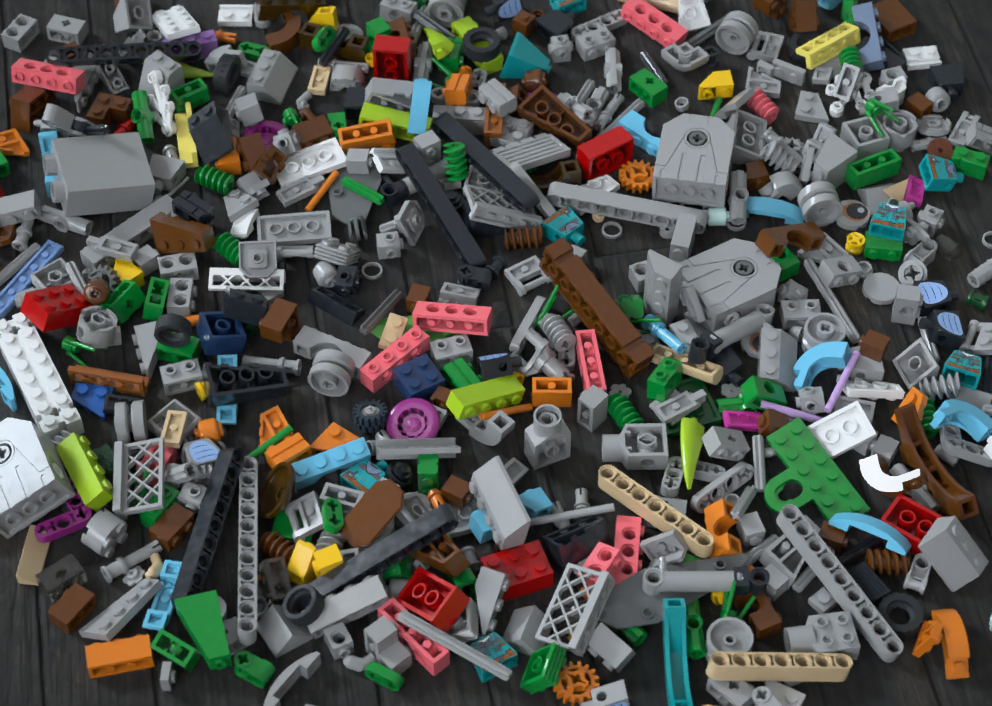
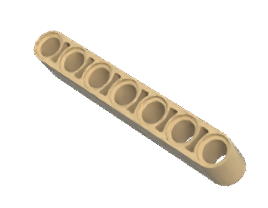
[598,465,714,558]
[706,651,853,682]

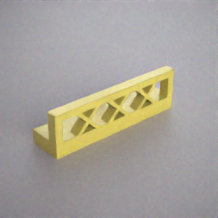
[796,22,861,70]
[174,102,199,168]

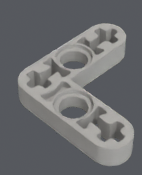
[431,68,487,107]
[939,425,992,467]
[660,456,726,498]

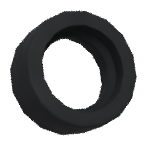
[154,314,192,348]
[282,584,325,626]

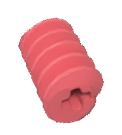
[745,89,780,126]

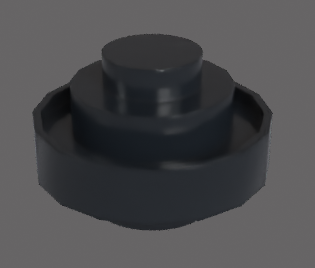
[444,190,465,213]
[385,461,414,489]

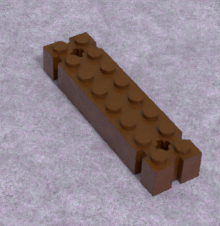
[539,237,655,381]

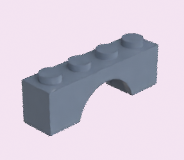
[852,2,887,72]

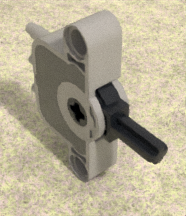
[33,103,109,138]

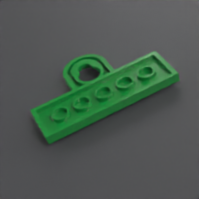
[764,417,870,521]

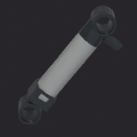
[380,154,471,208]

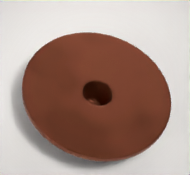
[927,138,953,160]

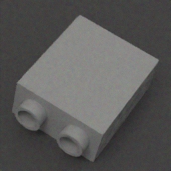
[43,132,155,217]

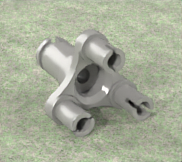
[510,327,575,381]

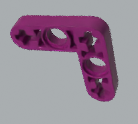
[34,477,93,543]

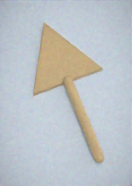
[883,179,908,203]

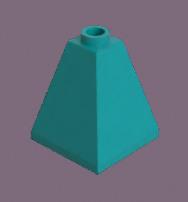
[500,32,552,79]

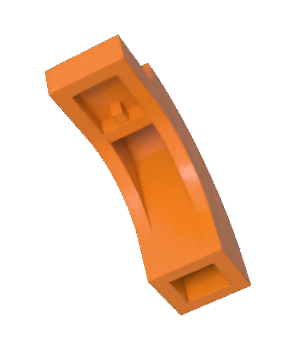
[931,608,970,680]

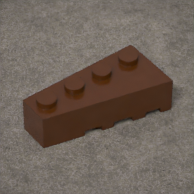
[517,84,592,148]

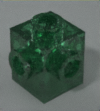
[93,443,114,476]

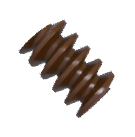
[504,226,542,250]
[257,531,296,570]
[865,549,910,576]

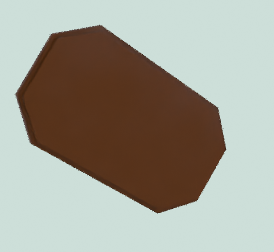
[341,479,404,548]

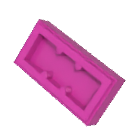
[903,175,925,208]
[722,410,761,432]

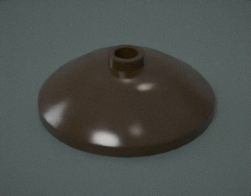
[257,462,296,520]

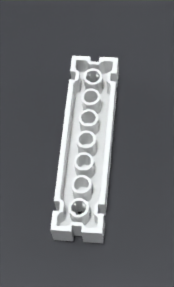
[0,312,85,440]

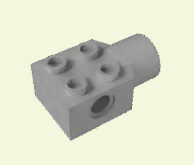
[524,404,571,470]
[602,423,668,470]
[784,610,860,660]

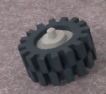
[352,399,388,433]

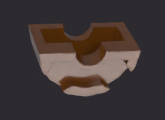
[252,144,288,186]

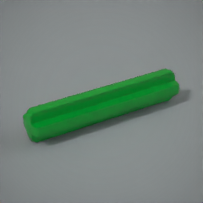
[341,176,385,205]

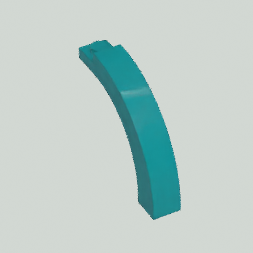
[663,598,693,706]

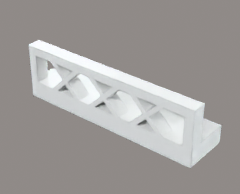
[208,268,286,292]

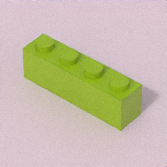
[452,16,504,75]
[358,102,432,142]
[446,374,526,420]
[56,432,113,512]

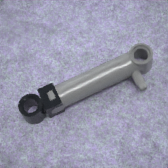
[688,303,775,364]
[642,556,770,596]

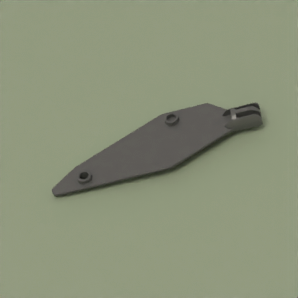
[329,147,382,242]
[566,553,748,630]

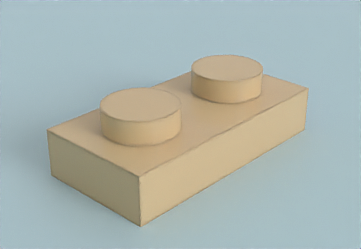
[308,65,332,96]
[378,312,408,350]
[161,410,188,448]

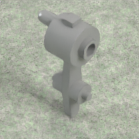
[899,200,930,242]

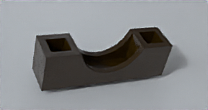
[255,0,327,21]
[299,22,370,63]
[525,159,582,193]

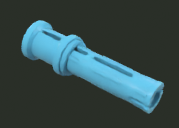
[641,314,687,355]

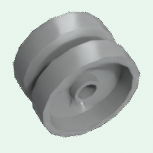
[427,0,466,28]
[715,11,759,55]
[797,181,843,227]
[801,313,846,353]
[308,349,356,397]
[114,400,148,444]
[705,617,754,663]

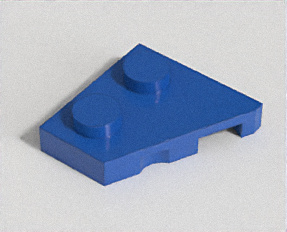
[71,382,115,421]

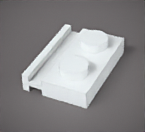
[218,5,254,26]
[902,45,942,71]
[369,148,405,174]

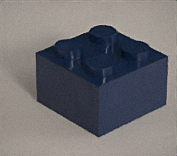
[196,311,247,355]
[392,353,445,402]

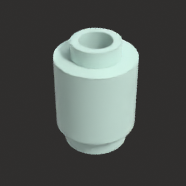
[703,208,729,226]

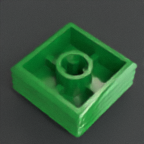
[520,642,567,694]

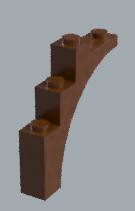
[894,403,979,520]

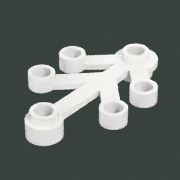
[147,70,177,137]
[825,72,875,117]

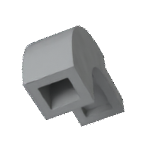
[455,410,515,445]

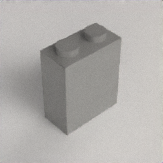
[669,212,697,263]

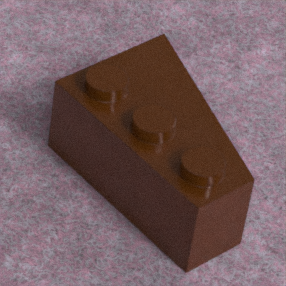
[9,85,56,134]
[149,212,216,254]
[410,534,471,578]

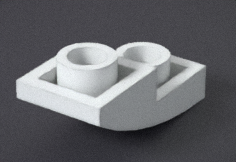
[230,209,259,239]

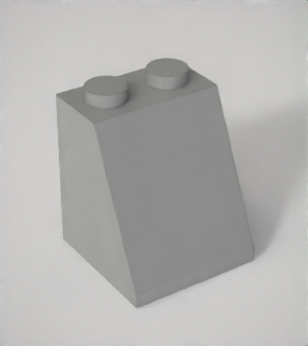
[138,50,185,114]
[811,132,858,188]

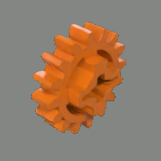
[618,159,654,194]
[553,661,599,706]

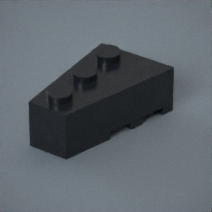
[542,514,611,569]

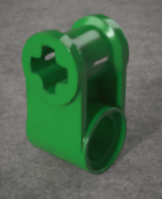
[327,111,347,144]
[234,651,276,688]

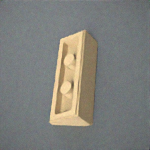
[16,525,50,586]

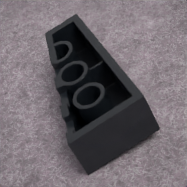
[201,362,289,407]

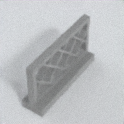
[464,184,543,232]
[112,437,165,520]
[375,437,461,460]
[534,563,616,657]

